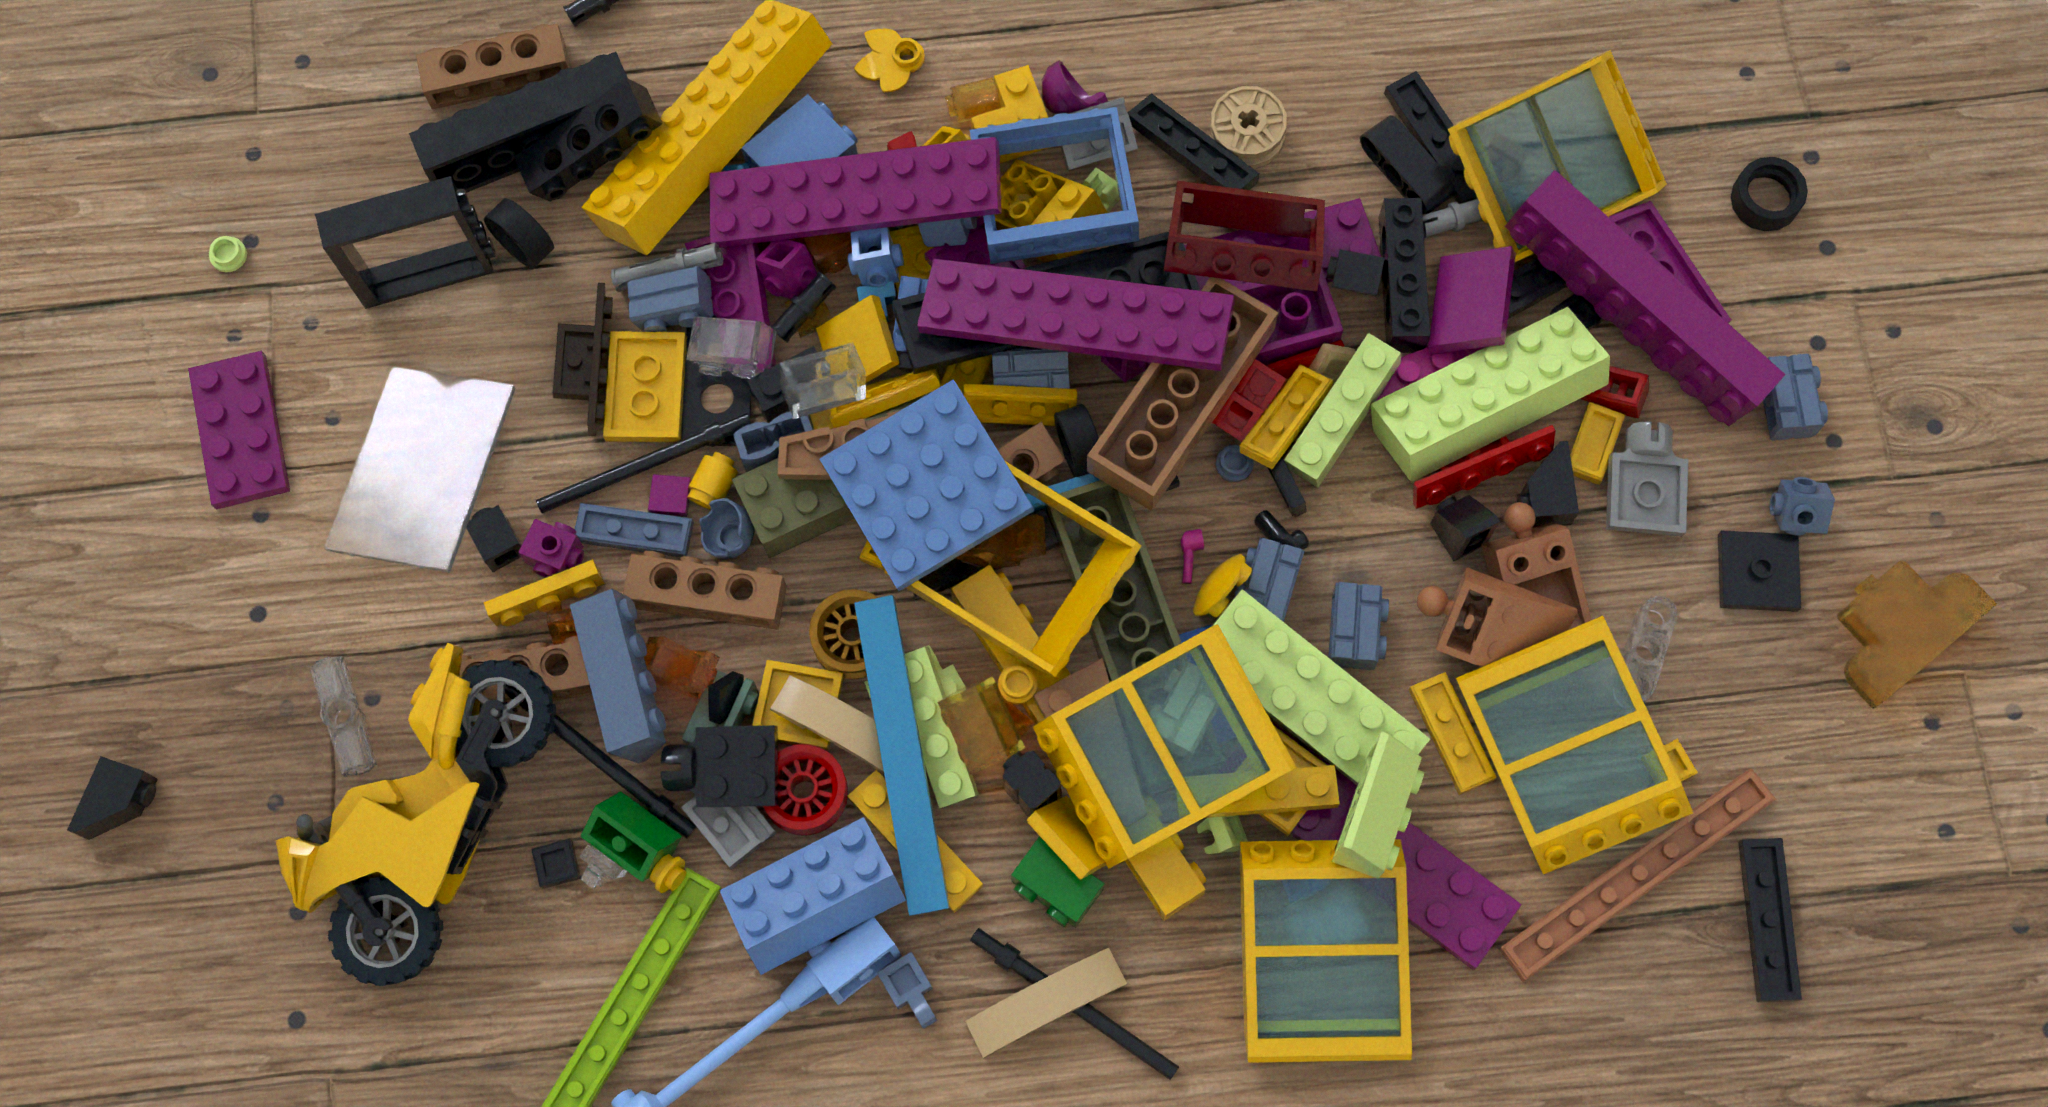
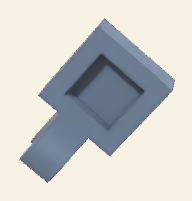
[877,952,937,1029]

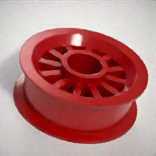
[763,744,848,836]

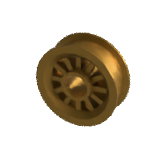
[809,589,878,679]

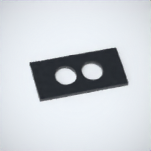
[681,314,752,446]

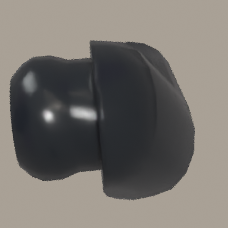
[1254,510,1309,549]

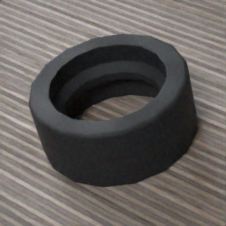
[1730,157,1808,231]
[483,198,555,269]
[1054,404,1099,478]

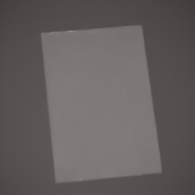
[324,366,516,573]

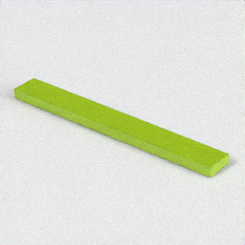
[541,868,722,1107]

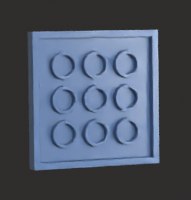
[820,379,1034,591]

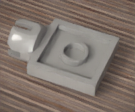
[1606,421,1688,537]

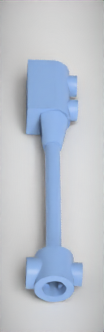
[611,917,902,1107]

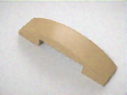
[770,675,884,775]
[965,948,1127,1058]

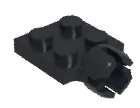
[660,725,778,807]

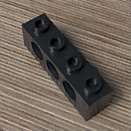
[514,78,663,202]
[1378,198,1430,353]

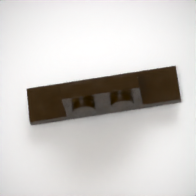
[553,283,613,436]

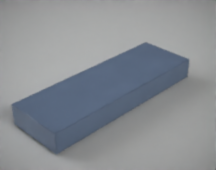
[575,503,694,557]

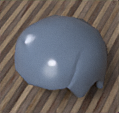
[699,498,755,560]

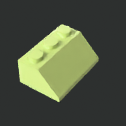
[1332,731,1424,879]

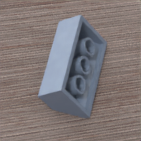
[570,589,666,763]

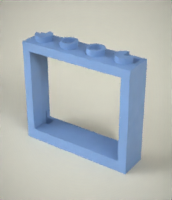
[970,107,1139,264]

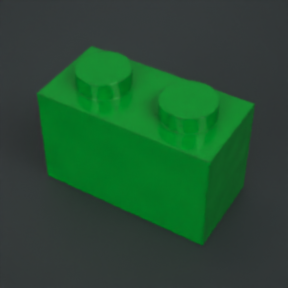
[580,791,682,882]
[1011,836,1104,928]

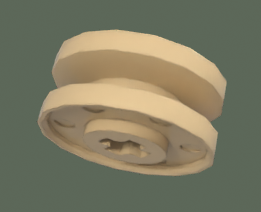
[1210,86,1287,169]

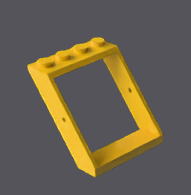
[884,461,1142,677]

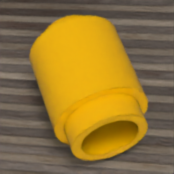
[687,452,738,510]

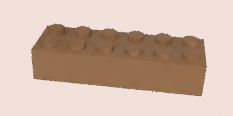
[1087,277,1278,511]

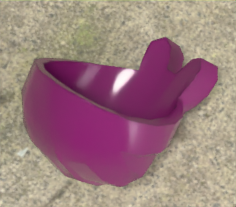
[1042,60,1108,114]

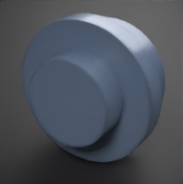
[1216,445,1254,482]

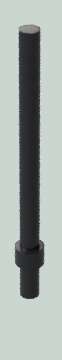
[536,413,751,513]
[505,684,696,839]
[970,928,1179,1080]

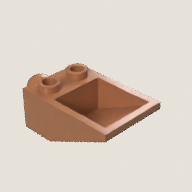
[1481,502,1592,629]
[1417,567,1578,666]

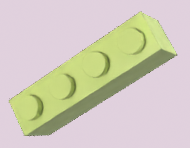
[1284,333,1401,488]

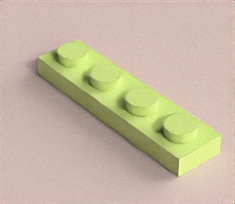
[905,646,979,808]

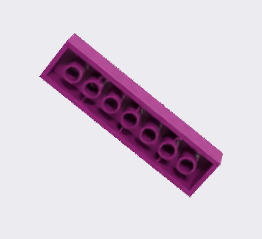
[1504,170,1786,426]

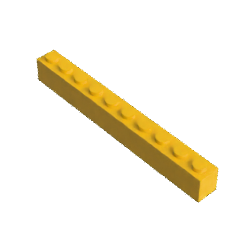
[951,565,1207,921]

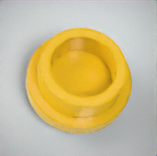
[998,665,1037,704]
[650,854,686,893]

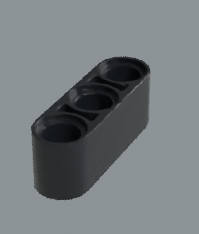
[1360,115,1455,215]

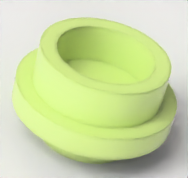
[209,236,247,272]

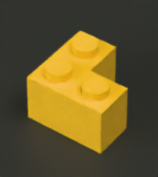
[971,65,1050,163]

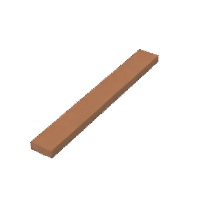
[1499,768,1776,982]

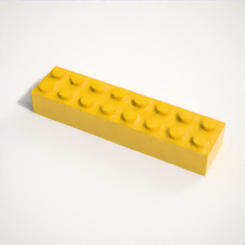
[581,0,832,255]

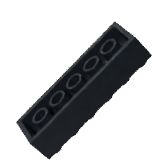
[409,52,628,193]

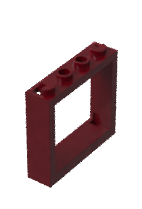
[1164,181,1325,291]

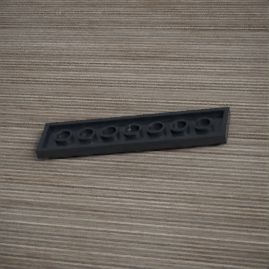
[892,232,1200,374]

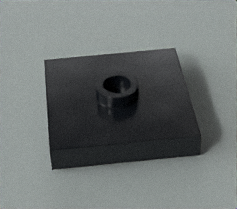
[1718,530,1801,612]

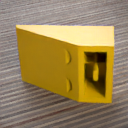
[977,159,1108,262]

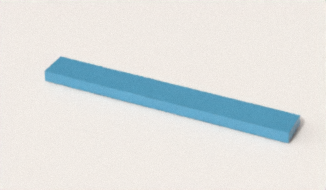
[854,595,950,916]

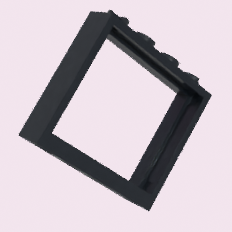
[315,176,495,309]

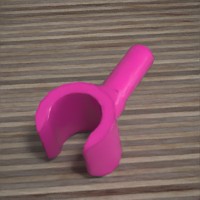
[1181,529,1204,584]

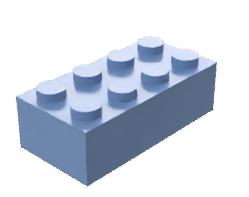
[719,817,906,975]

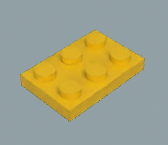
[603,331,687,442]

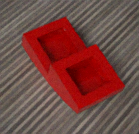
[1212,359,1288,442]

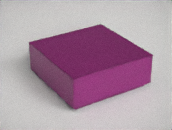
[648,474,691,517]

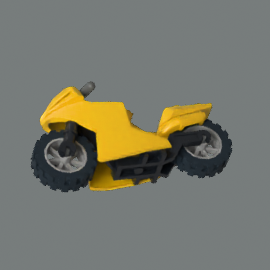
[276,643,556,986]

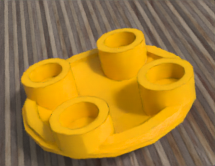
[1193,554,1252,618]

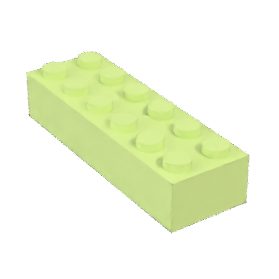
[1371,307,1610,483]
[1190,589,1430,785]

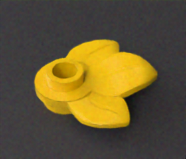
[854,28,925,92]

